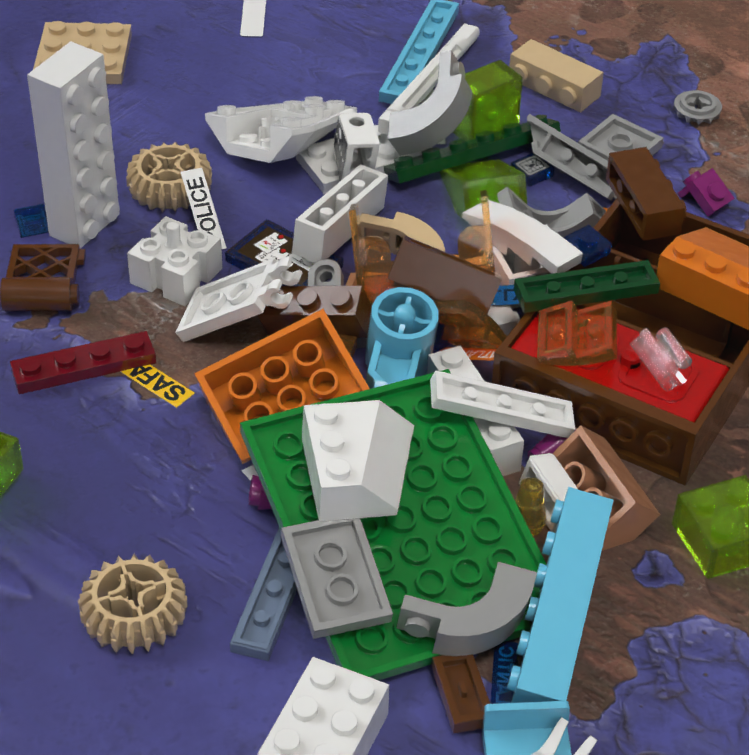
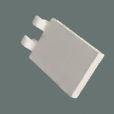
[175,257,303,342]

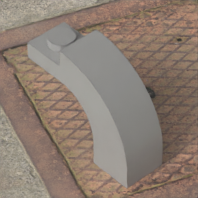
[388,50,472,156]
[497,187,606,248]
[397,562,537,656]

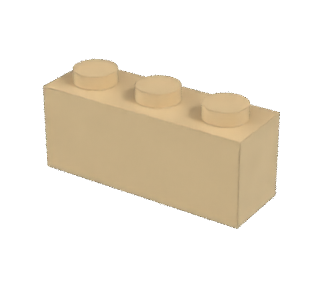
[508,39,604,113]

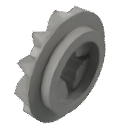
[673,90,722,125]

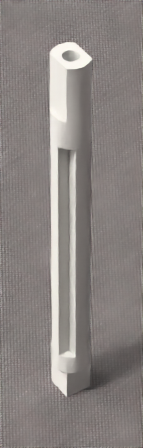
[378,23,480,134]

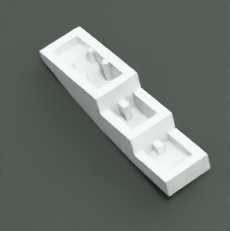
[462,199,583,274]

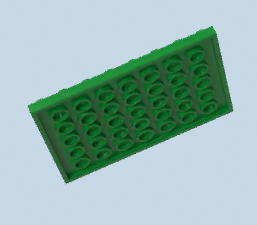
[240,369,547,681]

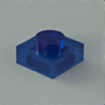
[564,224,612,267]

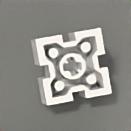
[127,216,223,306]

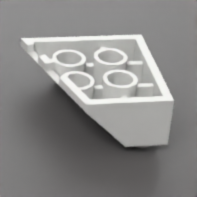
[302,400,414,521]

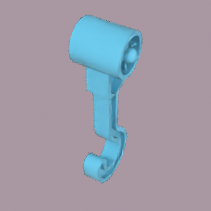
[365,287,439,389]

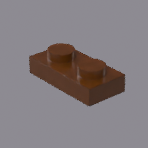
[431,654,490,734]

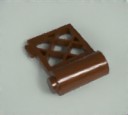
[0,244,86,311]

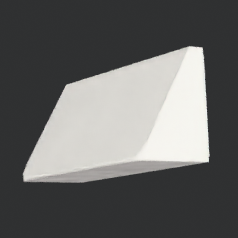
[519,453,578,533]

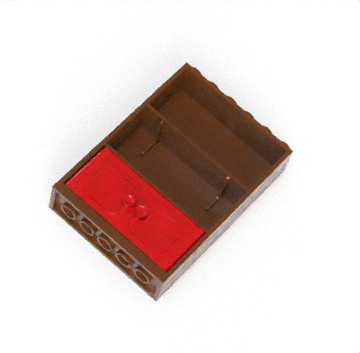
[492,198,749,486]

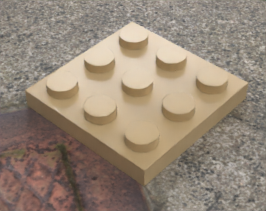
[33,21,132,84]

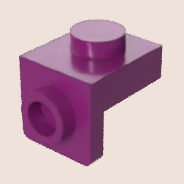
[677,168,735,217]

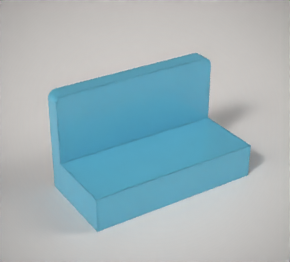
[482,701,572,755]

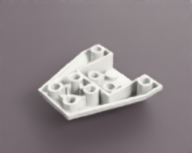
[205,96,357,163]

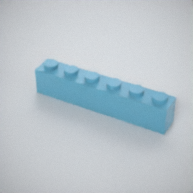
[507,487,614,703]

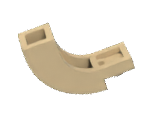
[358,212,445,255]

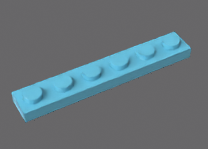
[379,0,459,104]

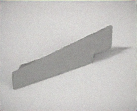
[527,114,617,201]

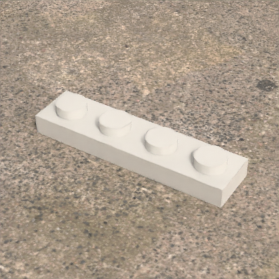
[430,370,575,438]

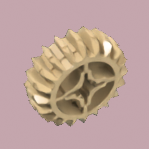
[126,142,212,212]
[78,553,188,654]

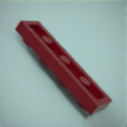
[10,331,156,394]

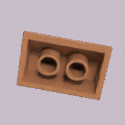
[552,425,660,551]

